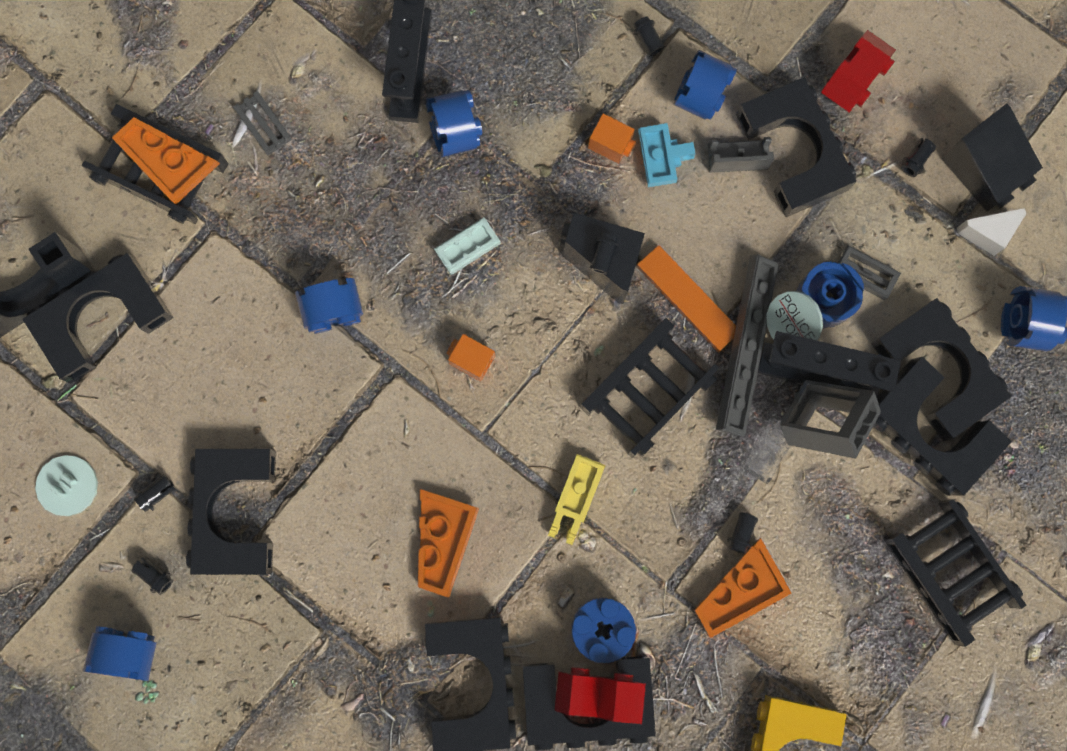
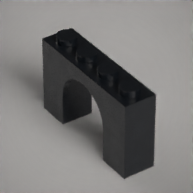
[736,77,857,217]
[0,232,95,338]
[22,253,174,384]
[871,298,1012,441]
[873,356,1012,496]
[186,449,276,575]
[425,617,517,751]
[523,656,656,750]

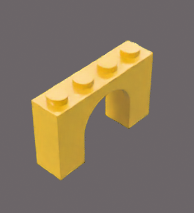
[751,695,847,751]

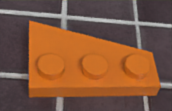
[112,117,220,204]
[418,489,479,597]
[694,538,792,638]

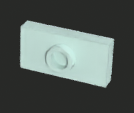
[434,217,501,275]

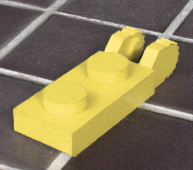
[548,454,605,545]

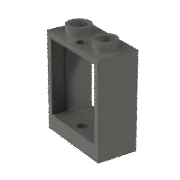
[780,380,881,459]

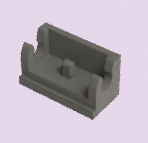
[707,137,774,173]

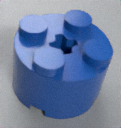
[673,50,737,120]
[426,90,482,157]
[796,261,864,329]
[295,278,363,334]
[1001,286,1067,351]
[571,598,636,663]
[83,626,157,681]

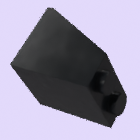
[941,103,1043,212]
[560,213,645,304]

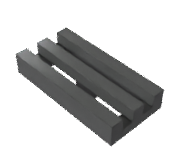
[233,91,292,156]
[837,245,901,301]

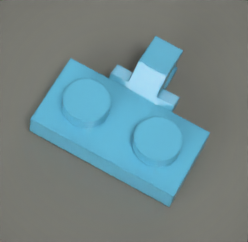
[638,123,695,188]

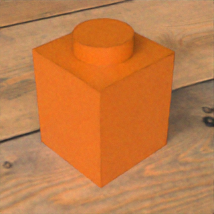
[588,113,636,164]
[446,334,496,382]

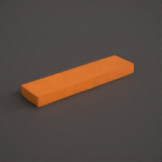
[636,245,736,353]

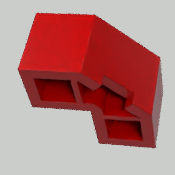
[821,30,896,113]
[554,667,646,724]

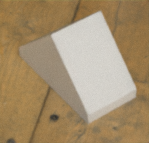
[957,208,1026,256]

